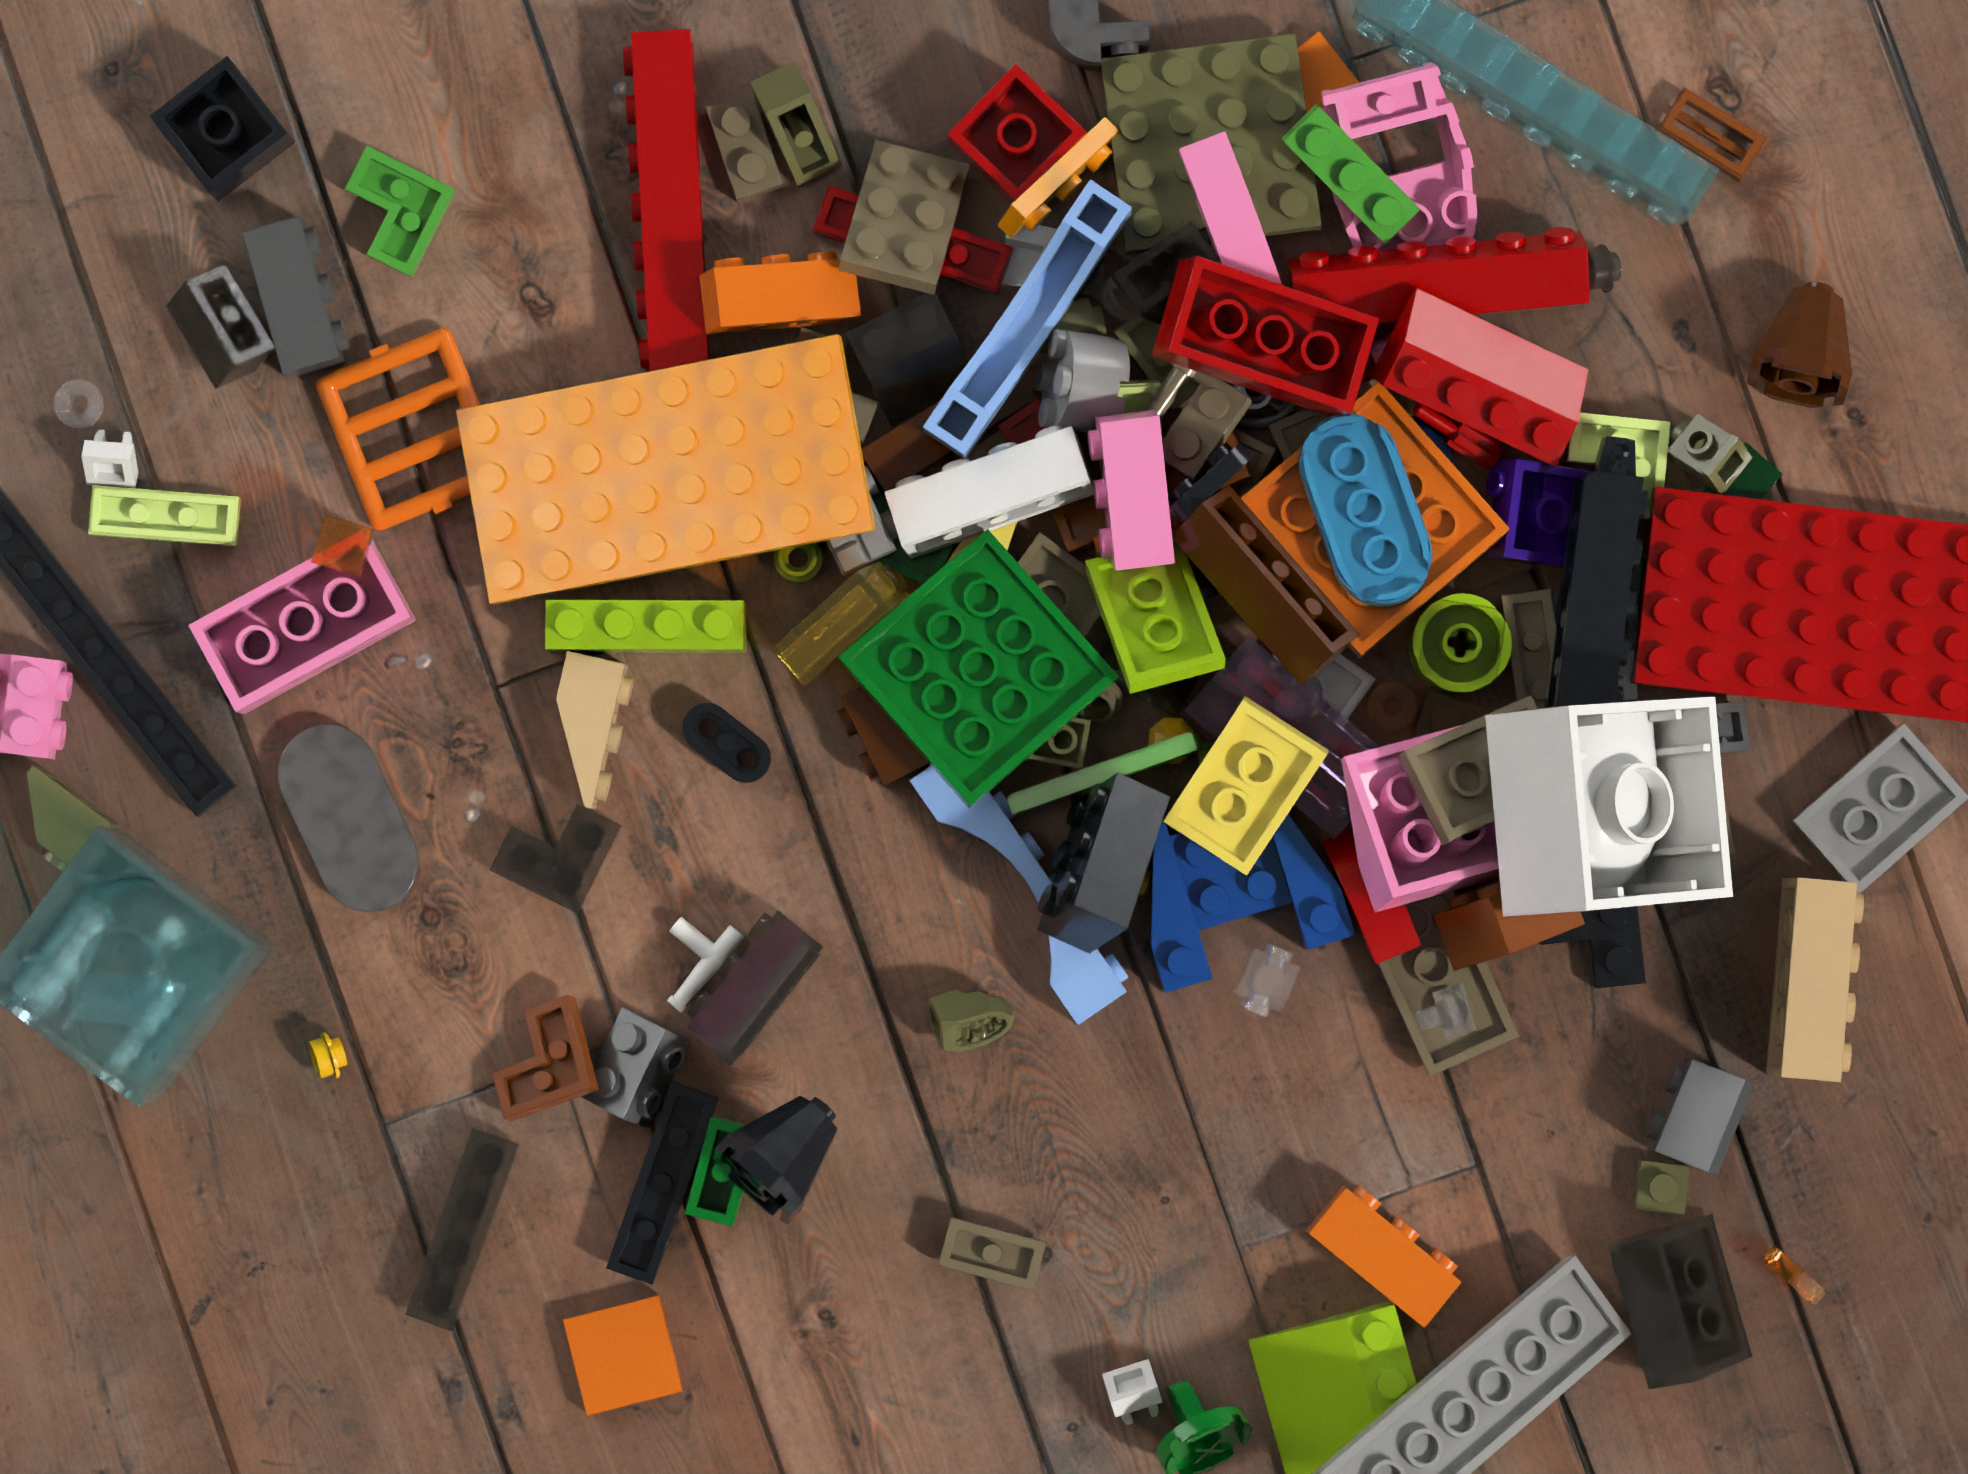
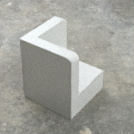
[1002,225,1057,287]

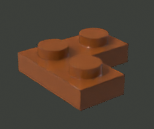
[492,995,599,1121]

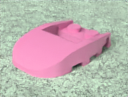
[1321,62,1477,250]

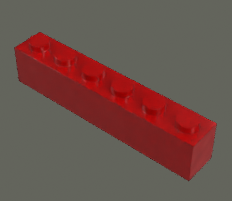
[1287,227,1590,323]

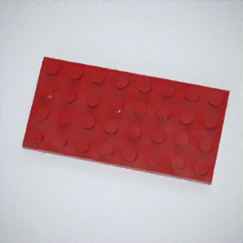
[1631,487,1968,724]

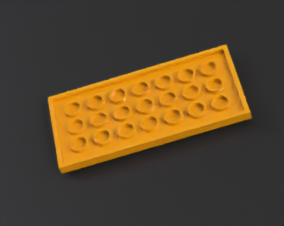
[456,334,876,605]

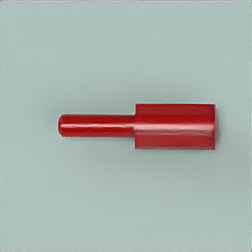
[1412,403,1503,470]

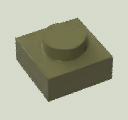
[1633,1160,1690,1216]

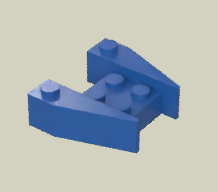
[1149,814,1355,993]

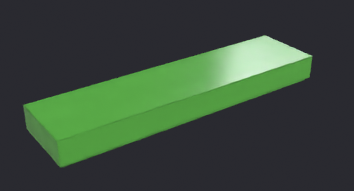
[1007,732,1205,814]

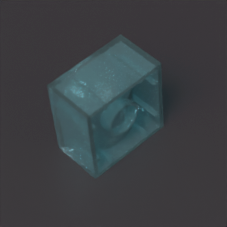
[0,826,275,1107]

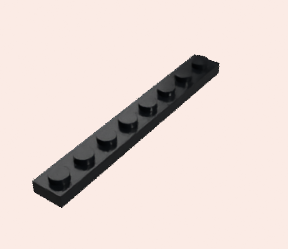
[0,486,237,817]

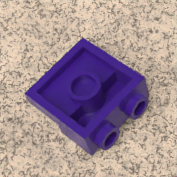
[1486,458,1591,568]

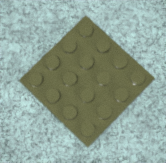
[1101,33,1322,255]

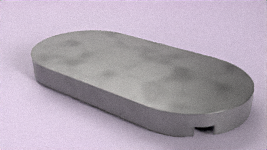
[278,725,420,912]

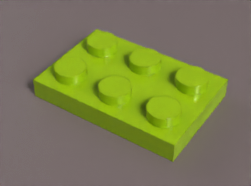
[1085,538,1226,694]

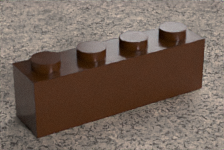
[1172,485,1360,685]

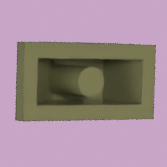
[750,62,842,186]
[27,765,120,874]

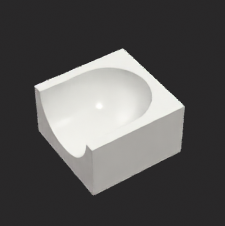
[1485,697,1733,917]

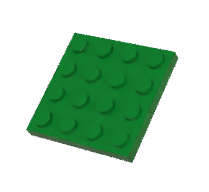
[838,529,1119,809]

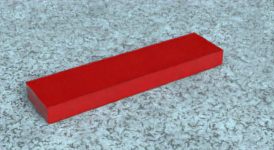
[812,185,1014,296]

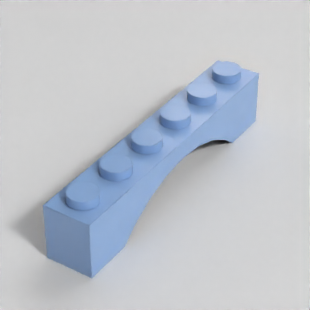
[923,179,1132,459]
[909,766,1129,1025]

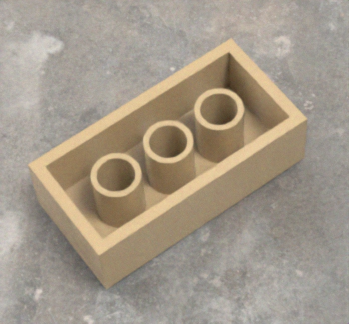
[1766,877,1864,1082]

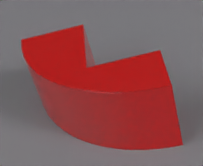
[1321,829,1421,965]

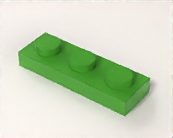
[1281,103,1420,244]

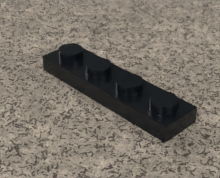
[606,1081,720,1285]

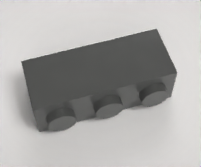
[242,216,350,379]

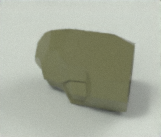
[927,989,1014,1053]

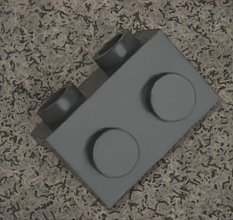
[581,1007,690,1128]

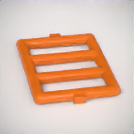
[315,328,481,531]

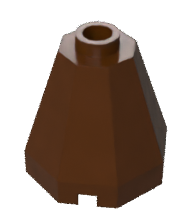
[1747,282,1852,408]

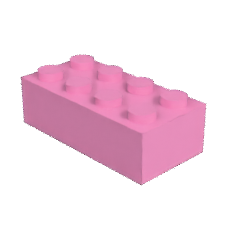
[188,530,416,714]

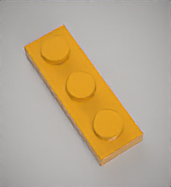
[997,117,1119,239]

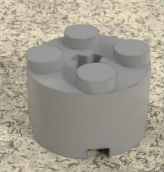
[1033,329,1130,433]

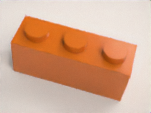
[699,251,861,334]
[1306,1185,1462,1328]

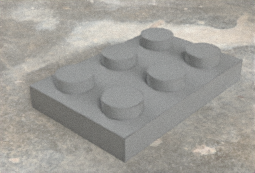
[1791,723,1968,893]

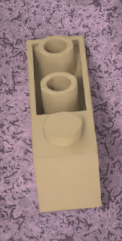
[556,651,634,810]

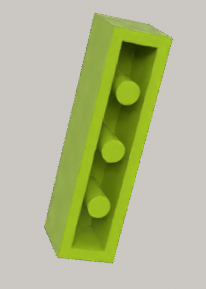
[545,600,747,653]

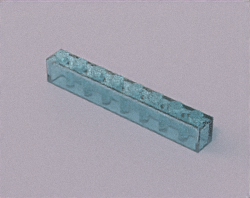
[1352,0,1720,226]

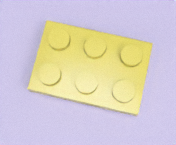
[1163,696,1329,876]

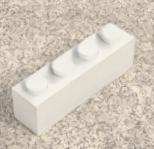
[885,426,1094,559]

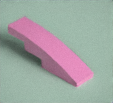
[1178,131,1282,285]

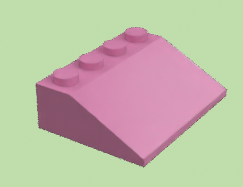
[1341,725,1500,912]

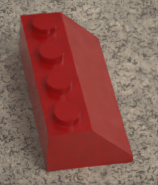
[1371,287,1589,467]

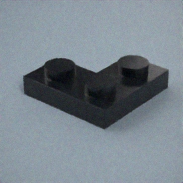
[1540,906,1646,988]

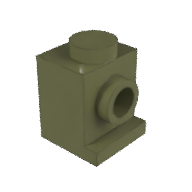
[1667,413,1753,495]

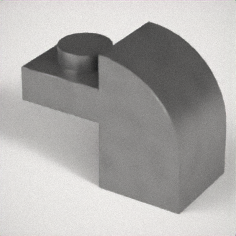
[1048,0,1149,71]

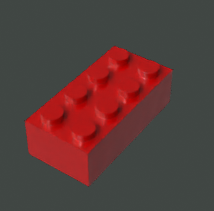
[1152,256,1379,417]

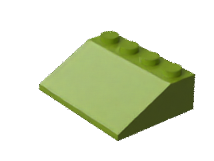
[1248,1300,1417,1474]

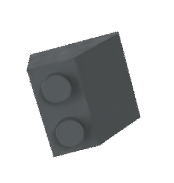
[1646,1058,1755,1176]

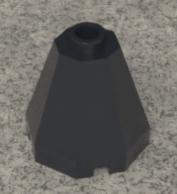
[713,1096,837,1224]

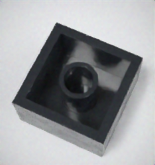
[149,56,295,202]

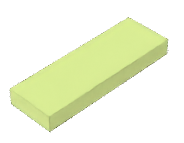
[88,485,241,547]

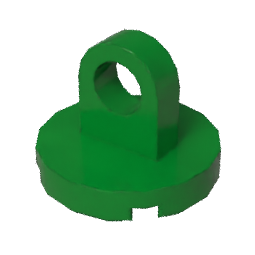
[1155,1379,1253,1474]

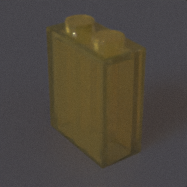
[771,561,910,686]

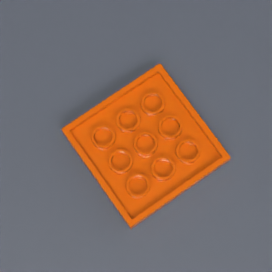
[1241,382,1510,659]

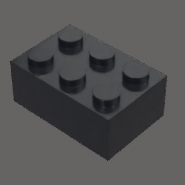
[1037,772,1170,954]

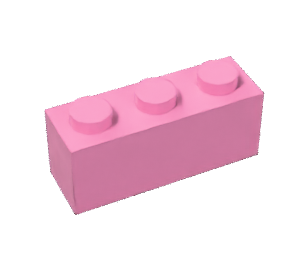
[1088,410,1175,571]

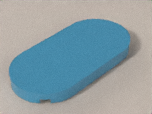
[1299,413,1432,607]

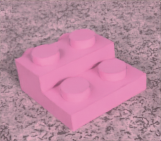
[0,654,73,760]

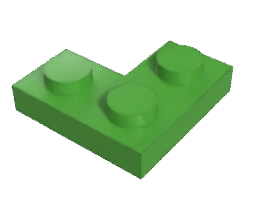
[345,145,456,279]

